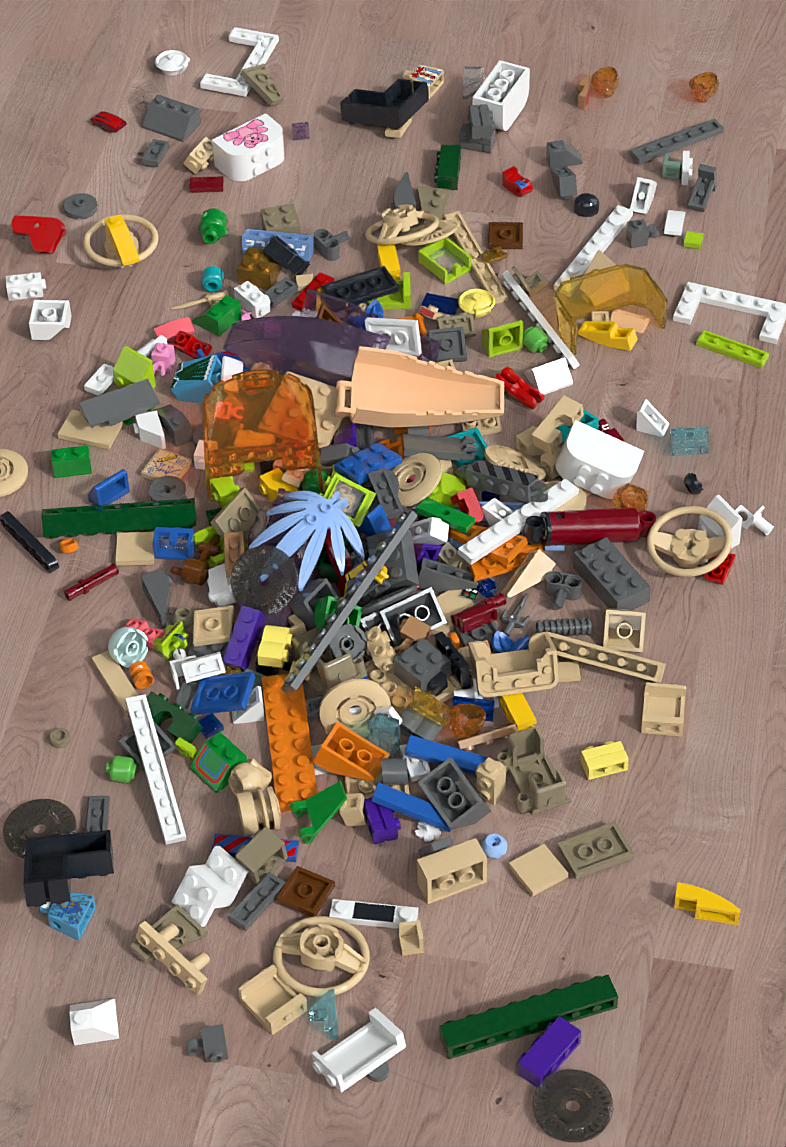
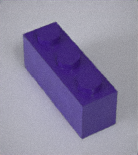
[223,606,266,672]
[517,1016,581,1089]

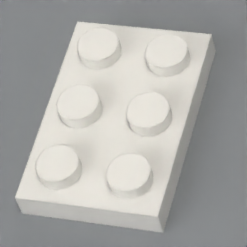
[365,318,422,356]

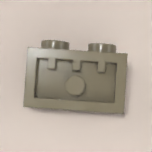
[437,313,476,337]

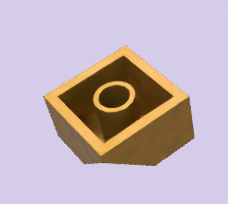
[237,247,282,290]

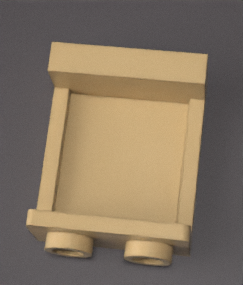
[641,682,686,737]
[238,965,308,1035]

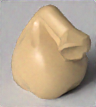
[229,758,272,799]

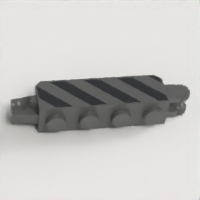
[457,460,548,503]

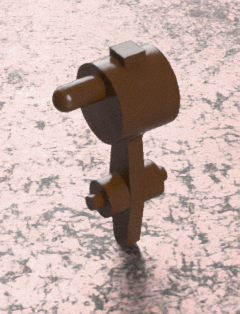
[171,534,223,586]

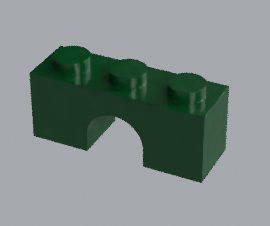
[147,691,203,744]

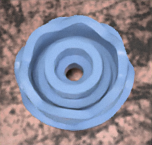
[481,834,508,858]

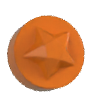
[58,538,79,554]

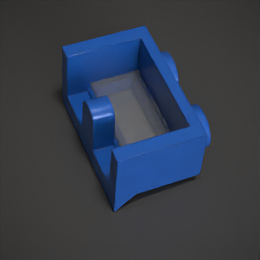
[153,527,195,560]

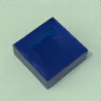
[198,713,224,739]

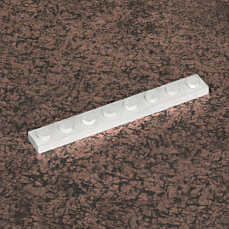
[554,205,633,295]
[502,270,580,369]
[457,478,579,565]
[125,694,186,845]

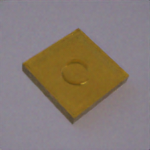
[410,686,450,727]

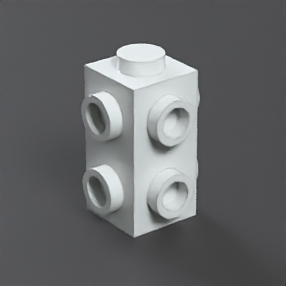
[6,272,46,301]
[234,281,271,319]
[207,563,238,607]

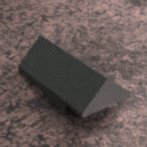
[79,379,160,428]
[360,587,447,648]

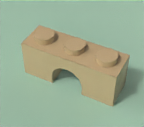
[532,395,584,455]
[516,426,561,479]

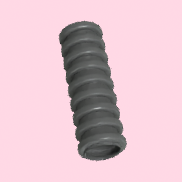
[536,617,592,636]

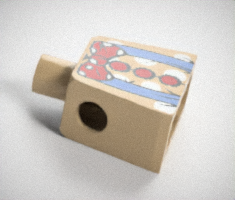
[403,65,444,99]

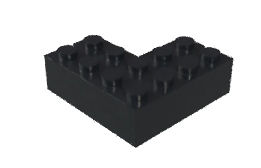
[340,79,429,129]
[23,830,114,907]

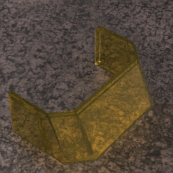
[553,264,668,355]

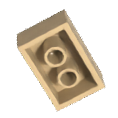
[417,838,487,904]

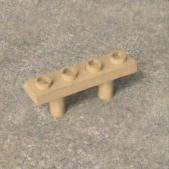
[135,921,210,995]

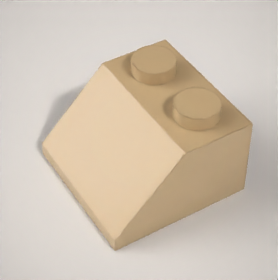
[603,608,646,652]

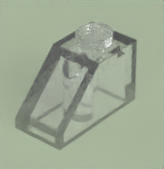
[463,67,487,100]

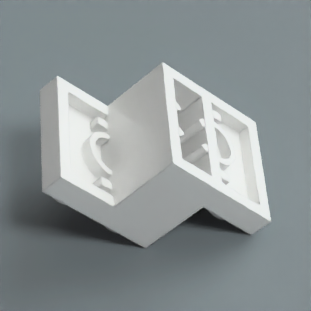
[172,846,248,927]

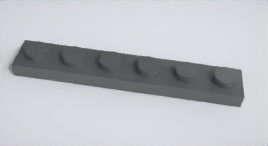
[630,119,724,164]

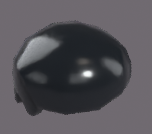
[574,193,599,217]

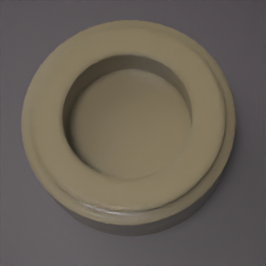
[49,728,70,748]

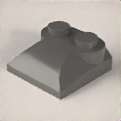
[118,721,177,770]

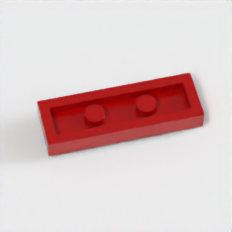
[292,272,334,314]

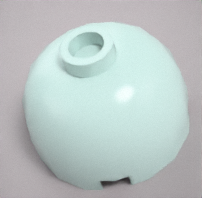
[108,627,148,667]

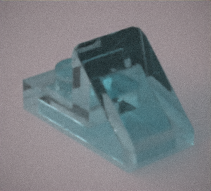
[309,989,338,1040]

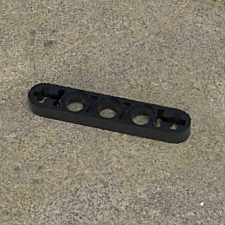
[0,511,59,573]

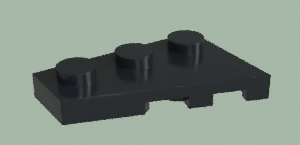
[435,631,472,689]

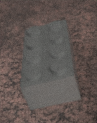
[573,537,650,610]

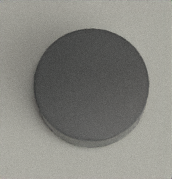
[367,1062,389,1082]

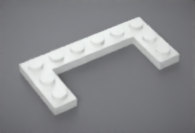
[200,27,279,97]
[673,282,786,344]

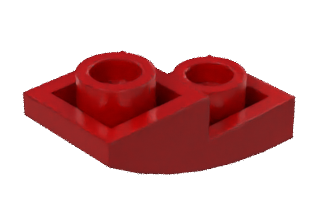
[171,330,212,359]
[704,553,736,585]

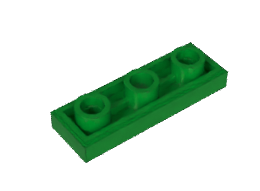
[416,497,476,534]

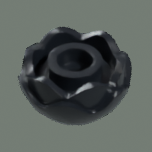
[683,473,704,494]

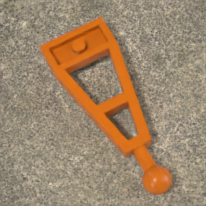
[448,525,528,565]

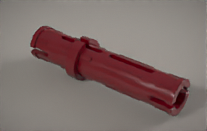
[64,563,119,601]
[450,593,507,627]

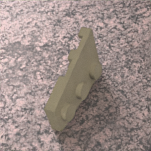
[240,63,284,106]
[417,186,450,223]
[130,904,208,963]

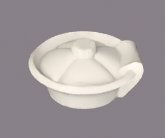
[155,50,190,75]

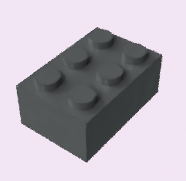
[367,529,419,596]

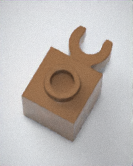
[399,615,432,653]

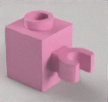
[151,343,175,376]

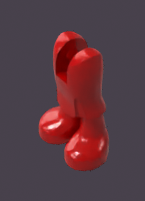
[493,366,545,409]

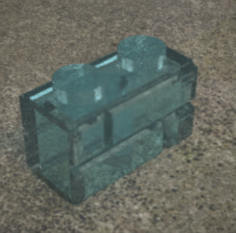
[669,426,710,456]
[367,712,400,758]

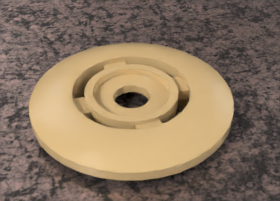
[400,220,458,246]
[484,445,547,480]
[0,449,28,497]
[389,453,442,507]
[319,679,391,737]

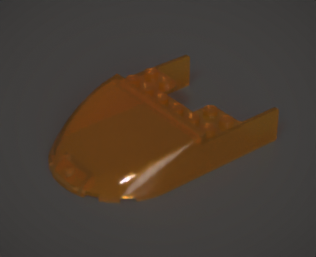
[202,369,323,502]

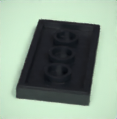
[320,266,399,312]

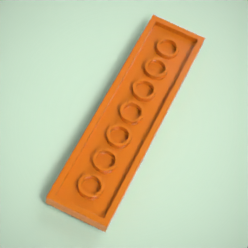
[261,674,317,813]

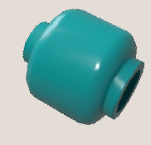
[201,266,224,292]

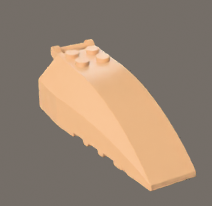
[335,346,504,427]

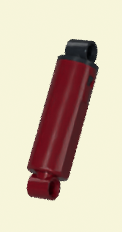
[523,507,656,546]

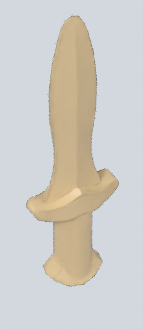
[170,290,229,310]

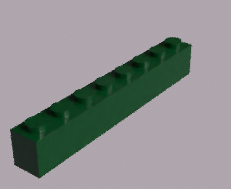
[41,498,197,539]
[439,974,618,1059]

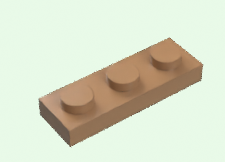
[224,531,246,578]
[453,723,518,751]

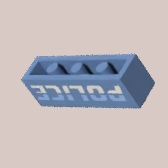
[242,229,313,261]

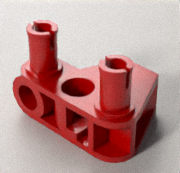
[11,215,66,254]

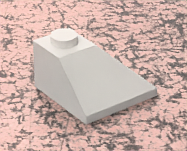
[69,998,119,1045]

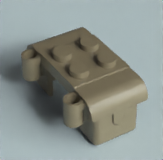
[292,627,367,696]
[497,727,572,815]

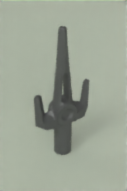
[500,593,530,636]

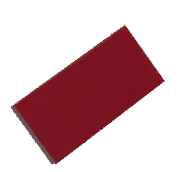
[190,176,224,193]
[459,602,497,634]

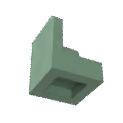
[662,153,682,180]

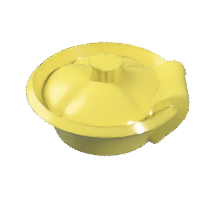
[458,289,495,319]

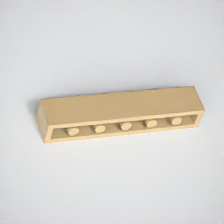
[548,632,666,683]

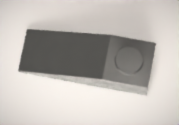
[550,166,577,199]
[391,172,416,211]
[154,404,193,447]
[418,558,478,592]
[141,568,172,628]

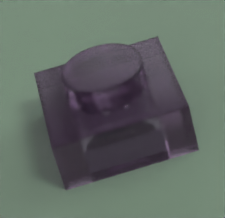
[292,122,310,141]

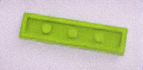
[696,330,769,369]

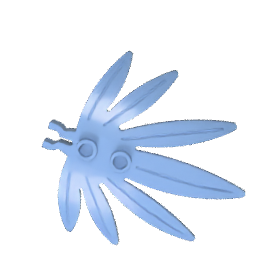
[249,491,365,591]

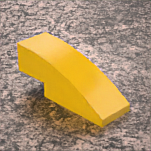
[578,321,638,351]
[674,882,740,925]

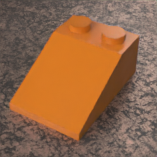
[313,722,390,782]

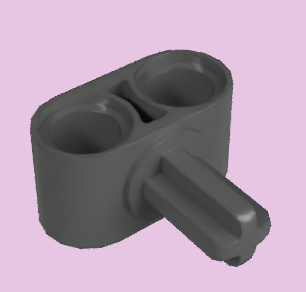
[314,229,350,261]
[545,571,582,610]

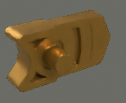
[482,246,508,263]

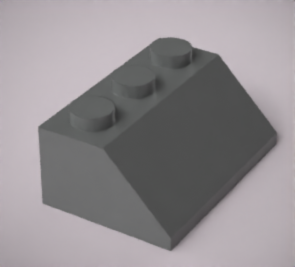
[142,94,201,142]
[418,757,491,830]

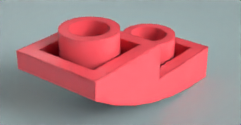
[154,317,196,343]
[124,618,165,649]

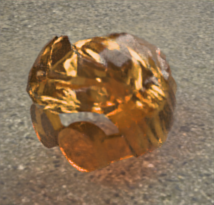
[591,66,620,98]
[689,72,719,102]
[613,483,648,513]
[449,703,486,739]

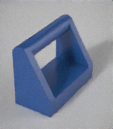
[88,469,130,505]

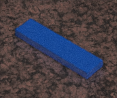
[405,735,488,776]
[371,782,451,833]

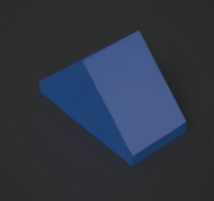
[358,505,391,536]

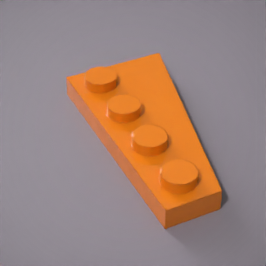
[467,544,544,582]

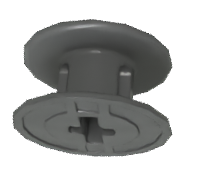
[149,476,187,501]

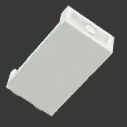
[311,1008,406,1092]

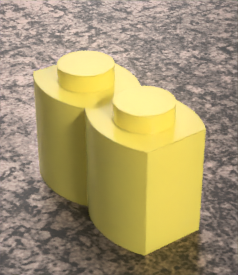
[258,625,293,668]

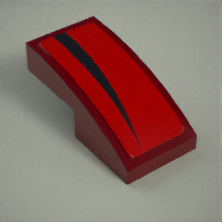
[90,111,127,133]

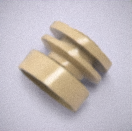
[236,786,281,837]

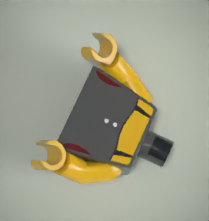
[340,557,391,607]

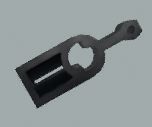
[263,235,310,276]

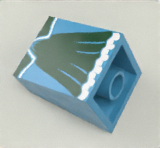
[170,355,227,405]

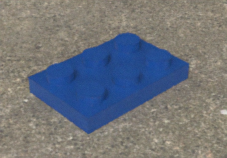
[334,442,402,485]
[191,672,256,715]

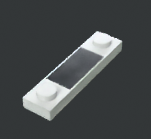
[330,899,419,929]

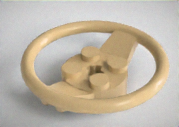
[365,204,439,245]
[83,214,159,268]
[647,506,732,577]
[273,916,370,997]

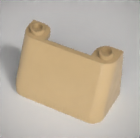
[468,632,559,697]

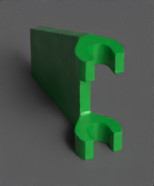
[289,781,347,844]

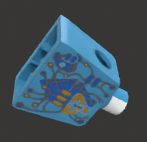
[40,892,96,941]

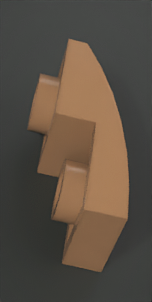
[577,75,589,110]

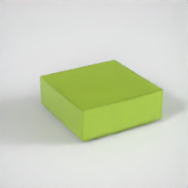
[684,231,704,249]
[175,737,198,761]

